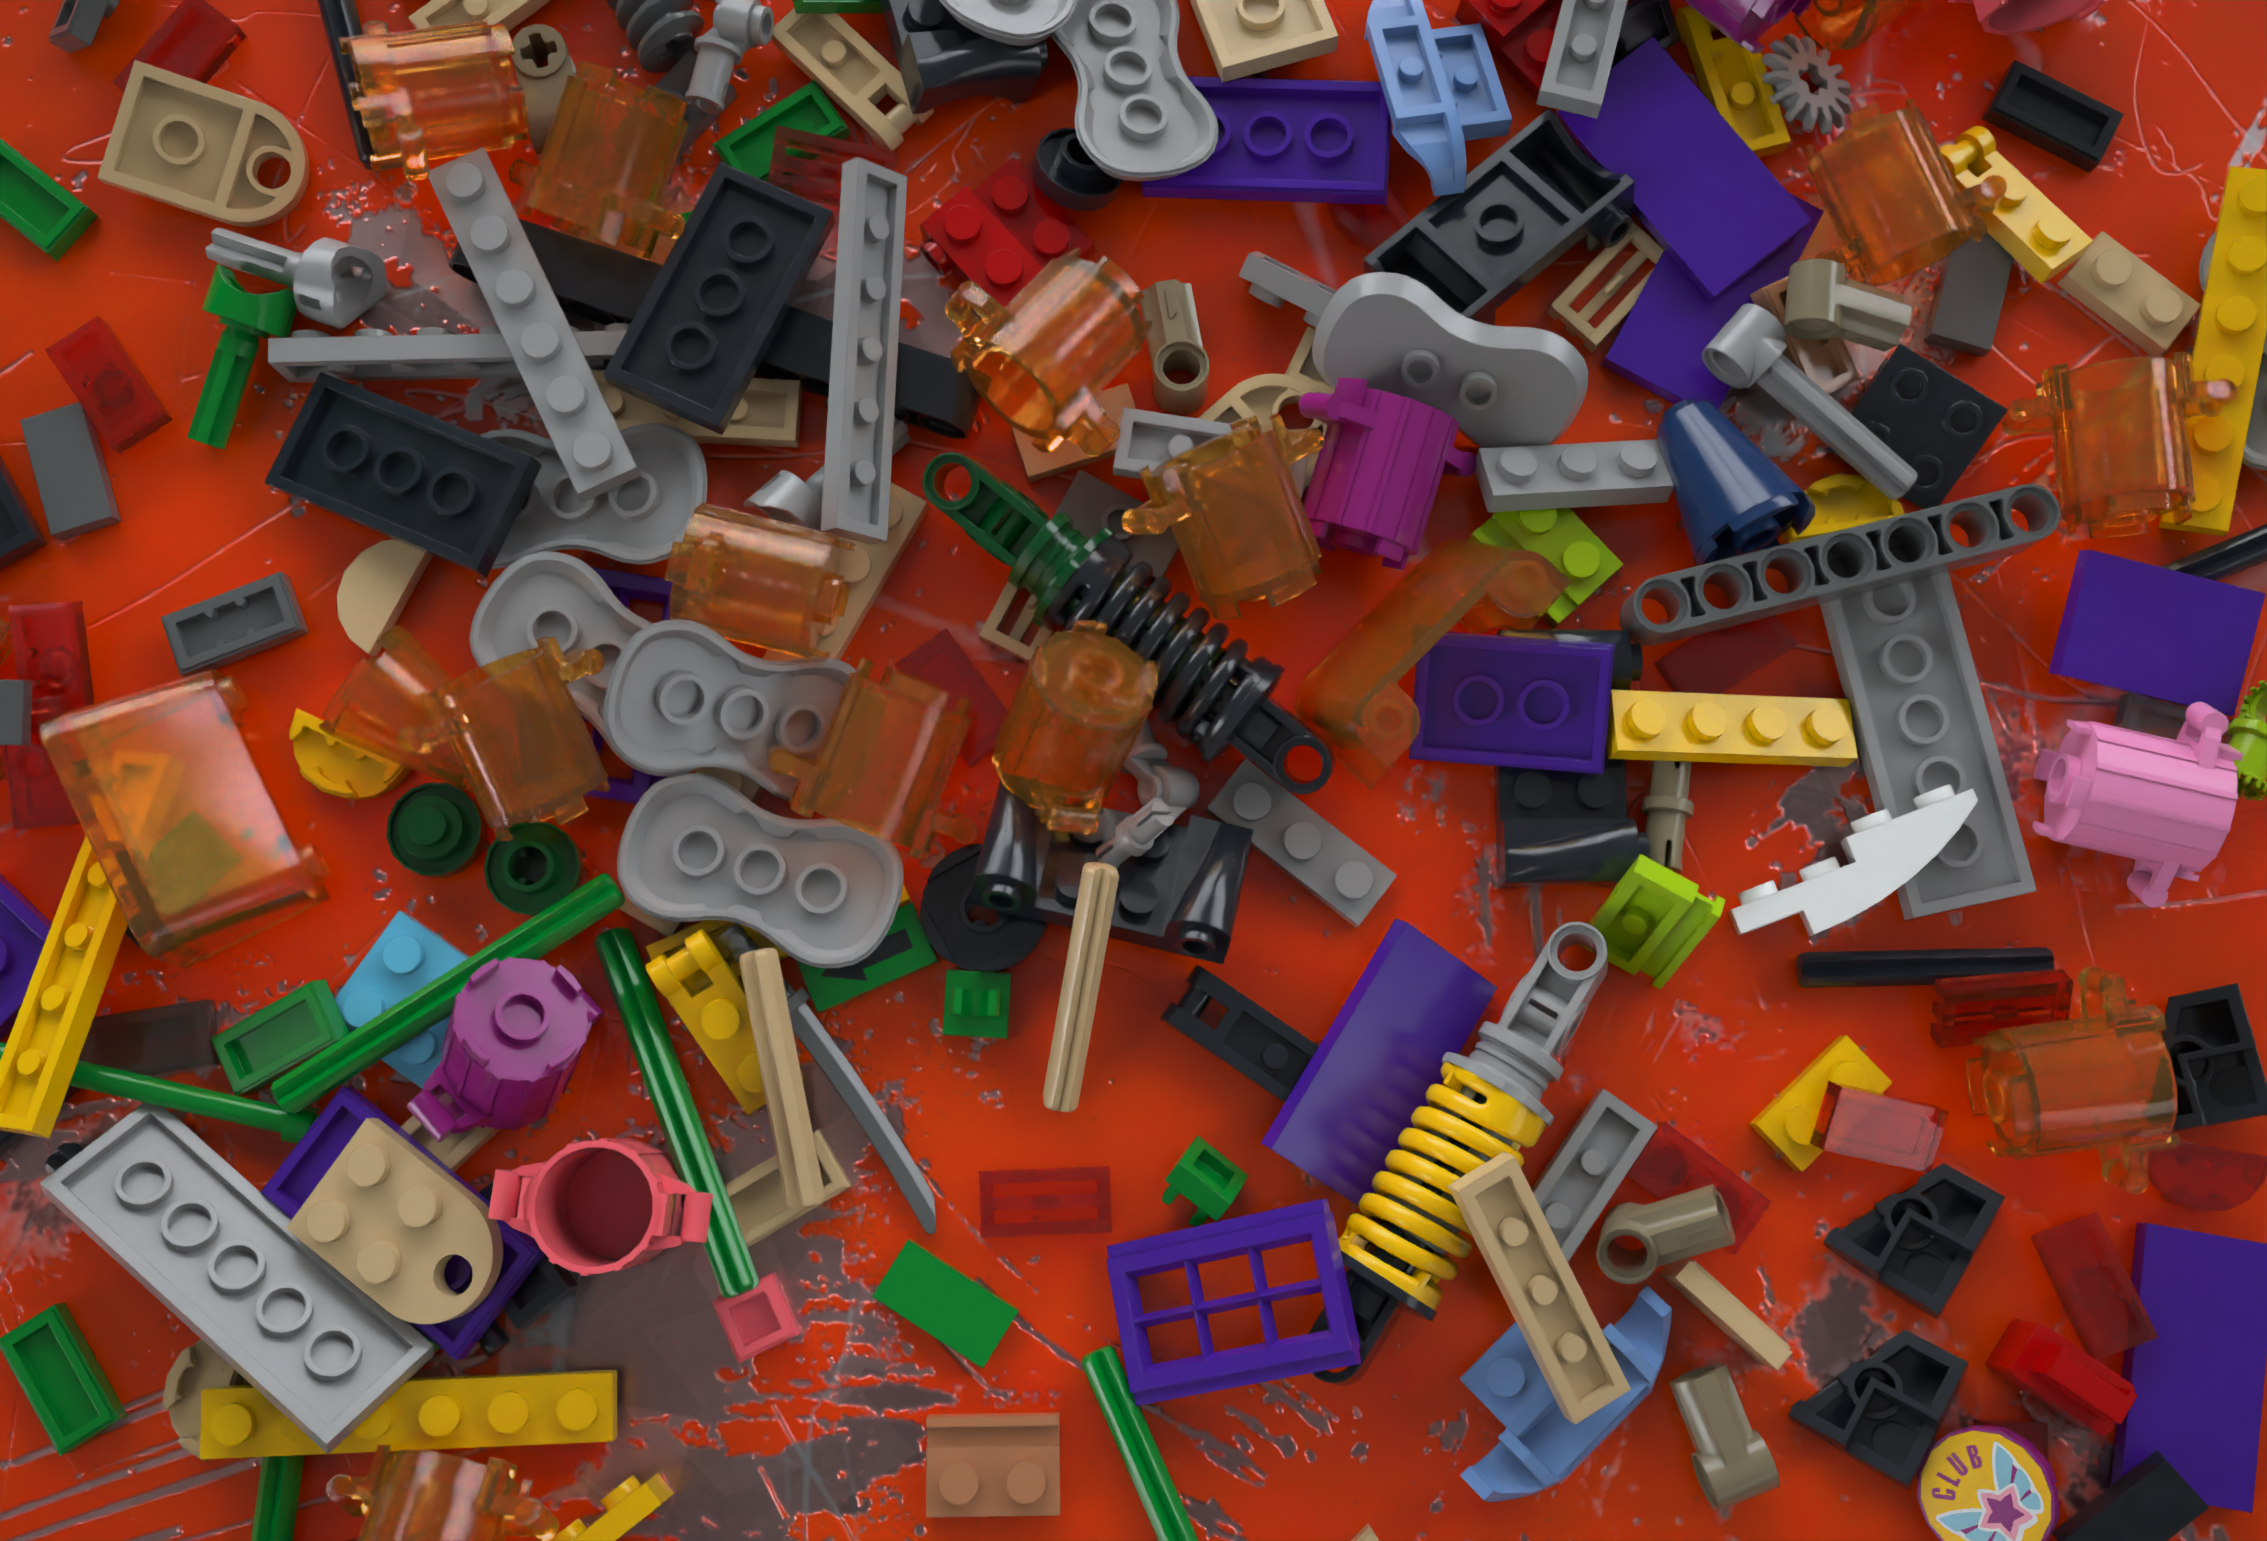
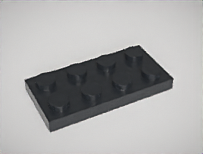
[603,162,835,435]
[264,372,542,578]

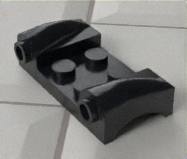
[880,0,1048,114]
[1364,109,1635,326]
[1494,630,1650,888]
[970,770,1253,964]

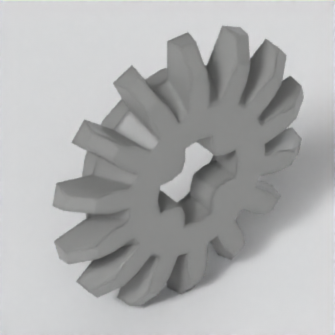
[1762,34,1852,135]

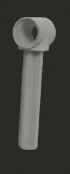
[1701,303,1918,501]

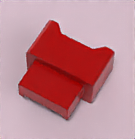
[1986,1319,2138,1436]

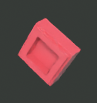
[712,1272,802,1363]

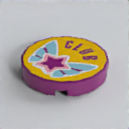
[1917,1425,2060,1541]

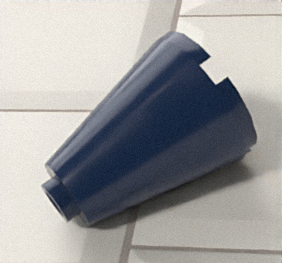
[1656,399,1815,566]

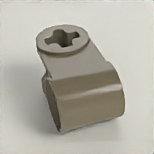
[511,24,597,155]

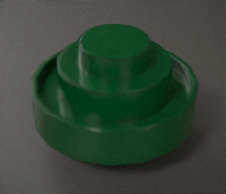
[386,783,487,878]
[484,820,585,917]

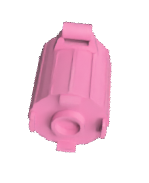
[2032,702,2243,908]

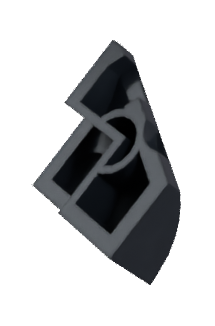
[2139,983,2267,1137]
[1824,1163,2005,1320]
[1788,1330,1968,1490]

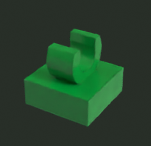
[942,970,1012,1039]
[1162,1135,1249,1227]

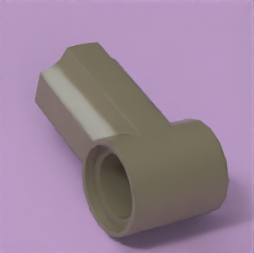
[1783,259,1912,352]
[1138,279,1210,415]
[1596,1184,1735,1284]
[1669,1363,1780,1511]

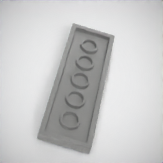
[1820,538,2037,920]
[40,1103,434,1454]

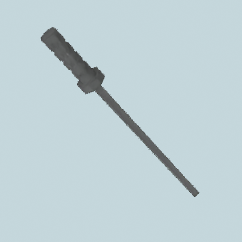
[718,923,936,1234]

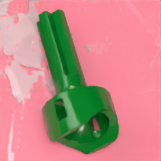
[187,264,298,450]

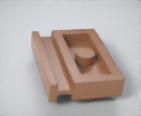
[926,1412,1061,1518]

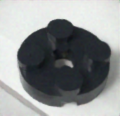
[920,844,1048,972]

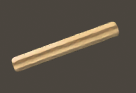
[1043,862,1119,1112]
[739,948,825,1209]

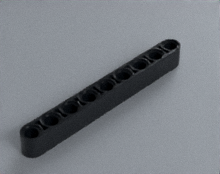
[448,219,989,440]

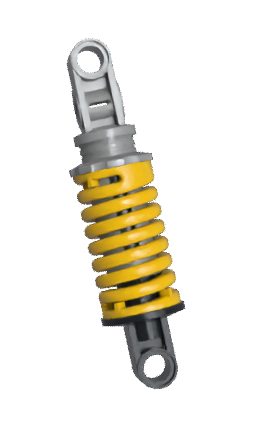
[1308,922,1608,1386]

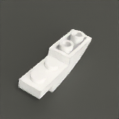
[1728,784,1978,937]

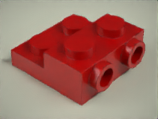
[1455,0,1563,101]
[919,157,1095,329]

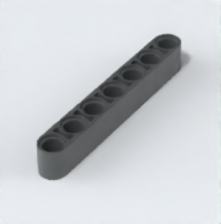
[1619,484,2061,646]

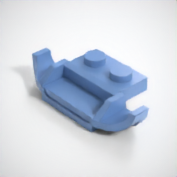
[1364,0,1512,197]
[1459,1285,1672,1502]

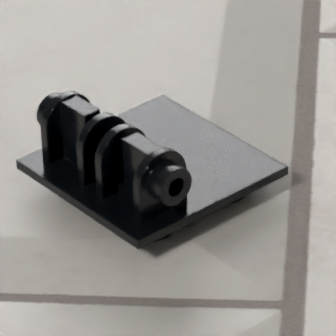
[1826,343,2008,509]

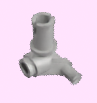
[684,0,774,114]
[1096,697,1199,868]

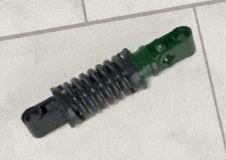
[922,453,1335,794]

